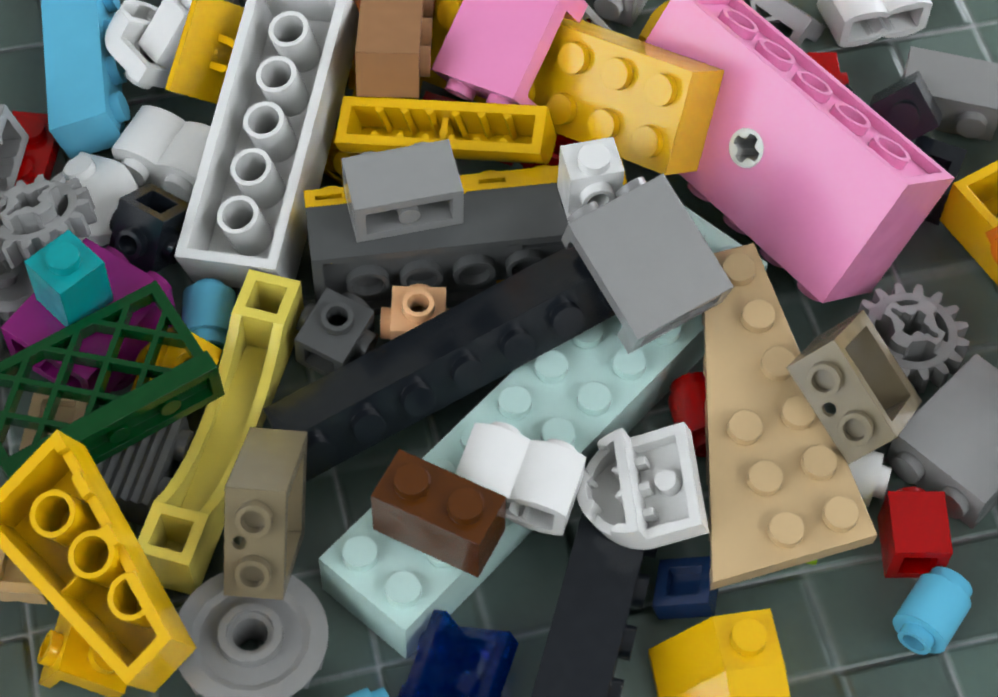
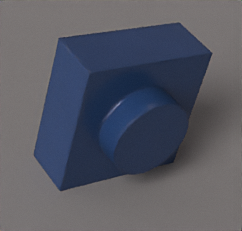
[652,556,718,620]

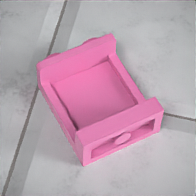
[431,0,588,106]

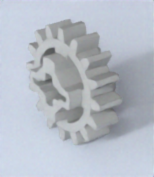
[0,173,97,268]
[857,283,970,393]

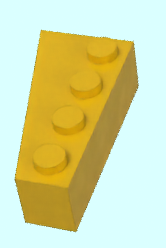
[0,430,197,693]

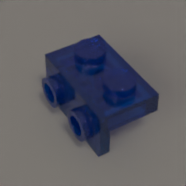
[398,610,519,697]

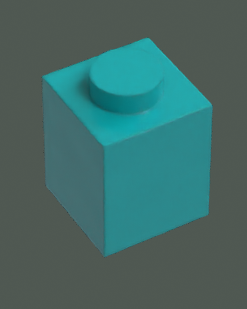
[24,229,114,327]

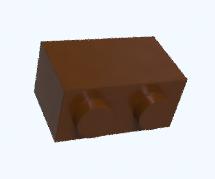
[371,449,506,578]

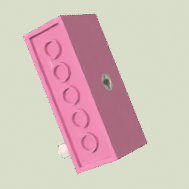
[645,0,955,304]

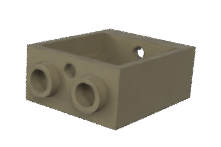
[786,309,923,465]
[223,427,307,600]

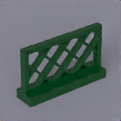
[0,280,225,479]

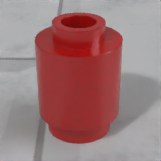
[667,372,706,458]

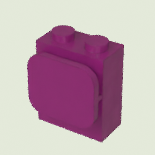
[0,238,176,393]

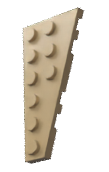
[702,243,878,590]

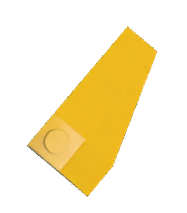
[648,608,790,697]

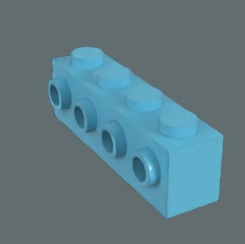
[41,0,131,160]

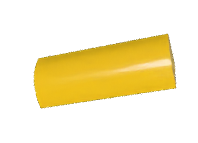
[334,96,557,164]

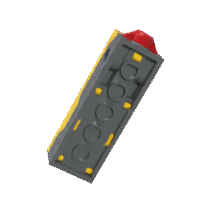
[304,159,627,315]

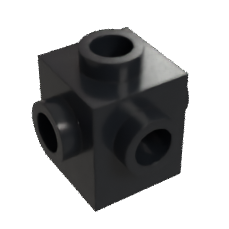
[109,183,189,273]

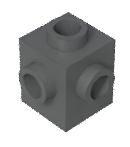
[294,287,379,376]

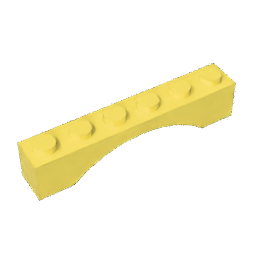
[138,269,304,595]

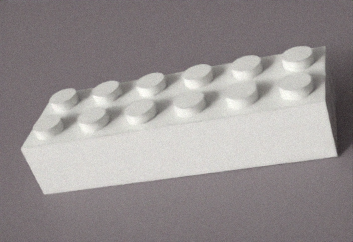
[174,0,359,288]

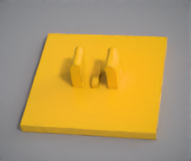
[165,0,244,104]

